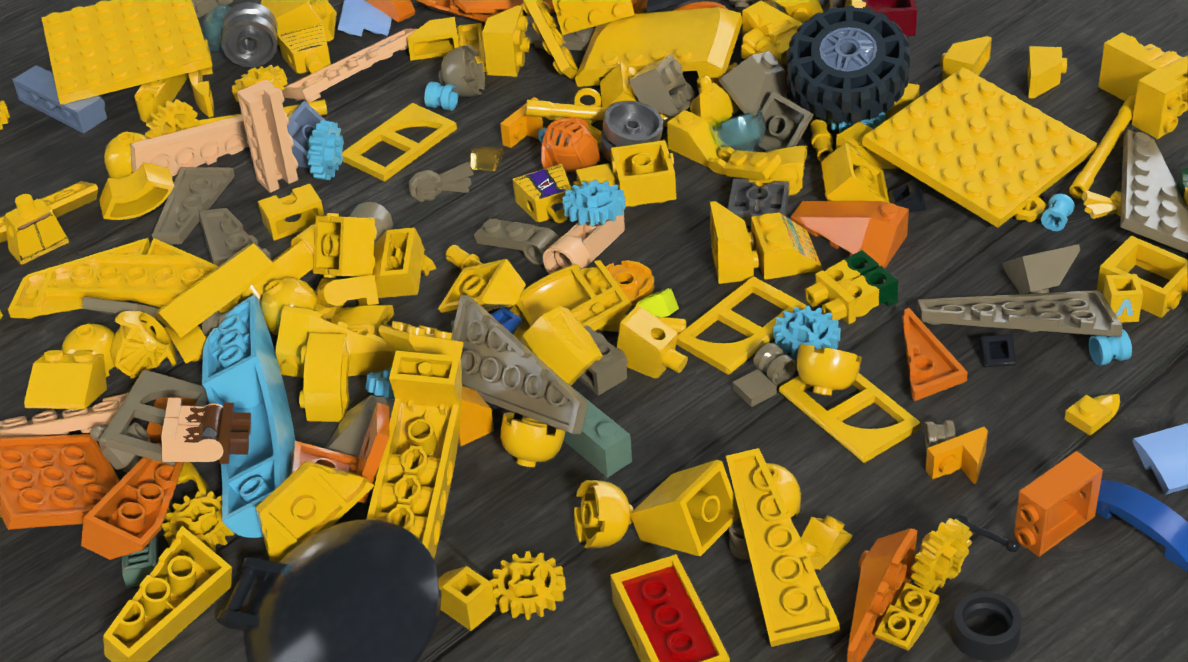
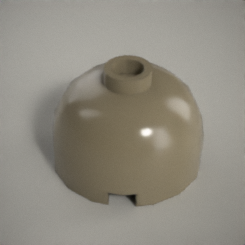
[439,44,485,97]

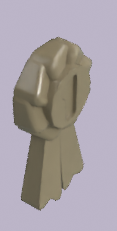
[408,162,474,202]

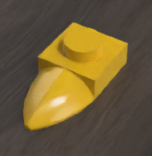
[1065,394,1120,436]

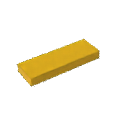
[457,23,487,72]

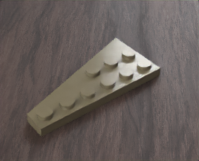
[1120,129,1188,253]
[917,290,1122,337]
[452,295,588,434]

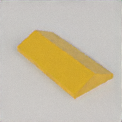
[0,181,98,243]
[154,243,276,338]

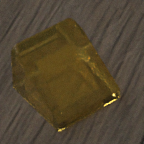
[471,146,504,171]

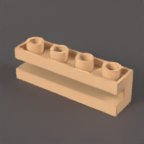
[237,79,298,193]

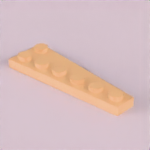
[282,29,417,102]
[131,115,249,177]
[0,393,134,438]

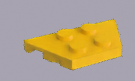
[256,461,374,563]

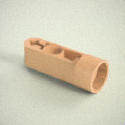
[543,209,625,274]

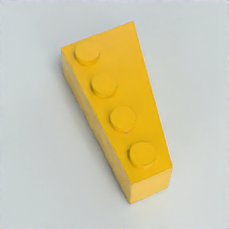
[103,526,232,662]

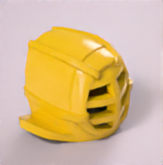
[110,311,177,379]

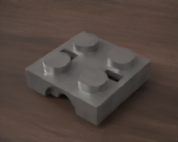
[728,179,789,226]

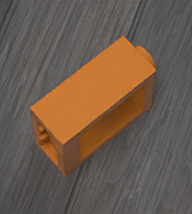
[1013,451,1103,557]

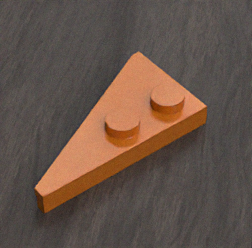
[902,308,968,401]

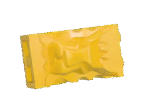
[741,1,803,93]
[1098,32,1188,139]

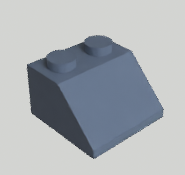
[287,100,343,169]

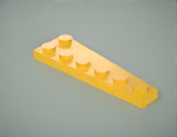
[726,448,840,647]

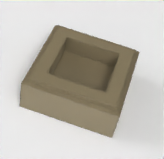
[733,369,777,407]

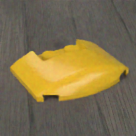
[510,260,632,343]

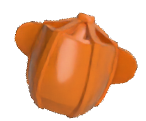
[541,117,600,174]

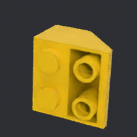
[482,5,530,77]
[600,62,639,107]
[372,227,425,298]
[379,321,463,358]

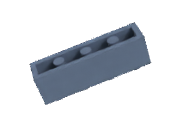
[12,65,107,133]

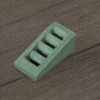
[122,535,159,589]

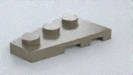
[199,208,270,266]

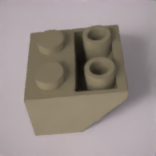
[629,54,695,118]

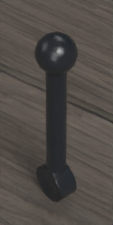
[954,515,1020,552]

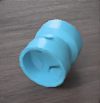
[424,81,459,111]
[1089,329,1132,366]

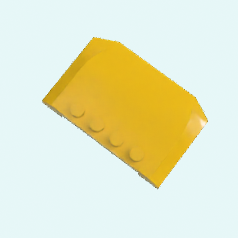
[575,7,742,87]

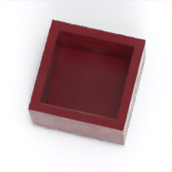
[862,0,917,37]

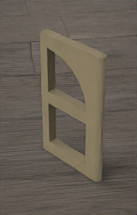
[99,370,209,465]

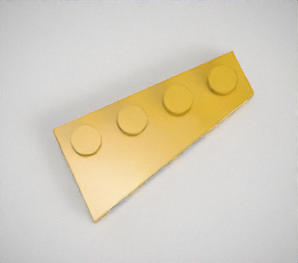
[521,0,578,80]

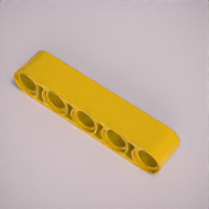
[134,73,189,123]

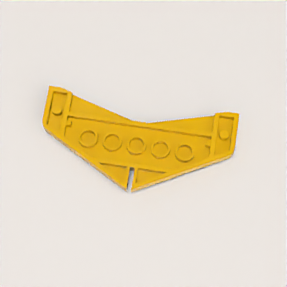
[8,238,244,319]

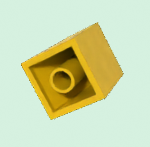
[261,0,337,45]
[630,460,740,557]

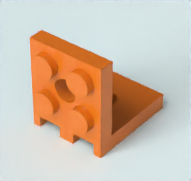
[289,403,390,504]

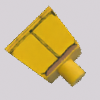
[4,194,69,265]

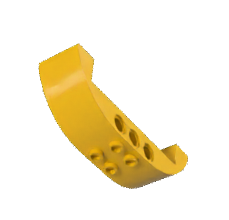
[366,351,462,559]

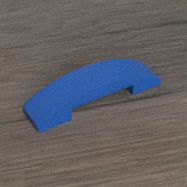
[1085,480,1188,572]

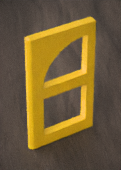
[342,103,457,182]
[676,276,807,375]
[779,373,921,463]

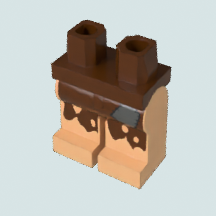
[161,398,251,464]

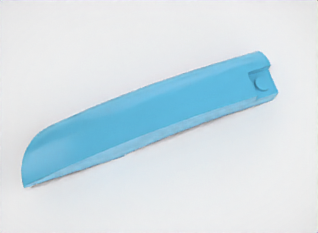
[202,294,295,538]

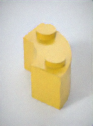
[99,162,174,220]
[299,333,351,422]

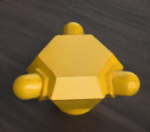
[690,76,740,131]

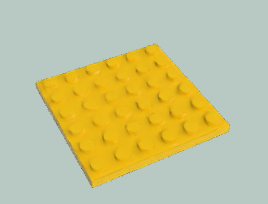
[41,0,213,105]
[862,67,1097,228]

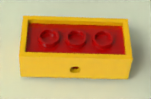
[610,554,730,662]

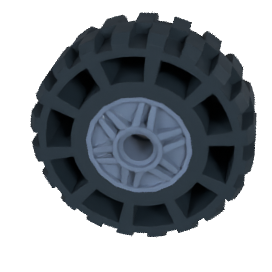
[787,6,910,123]

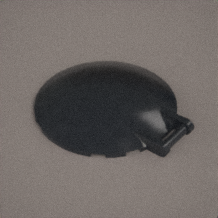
[216,520,442,662]

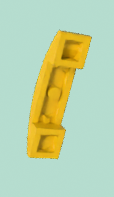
[188,40,214,117]

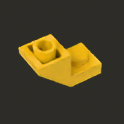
[800,515,853,570]

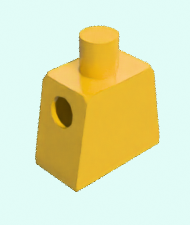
[617,305,688,379]

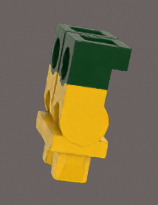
[805,250,898,325]

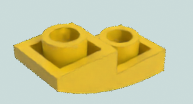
[165,326,207,364]
[875,582,940,651]

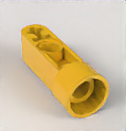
[240,224,315,303]

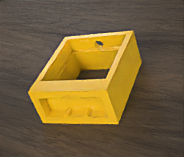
[1097,236,1188,318]

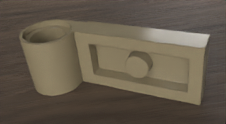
[474,219,559,265]

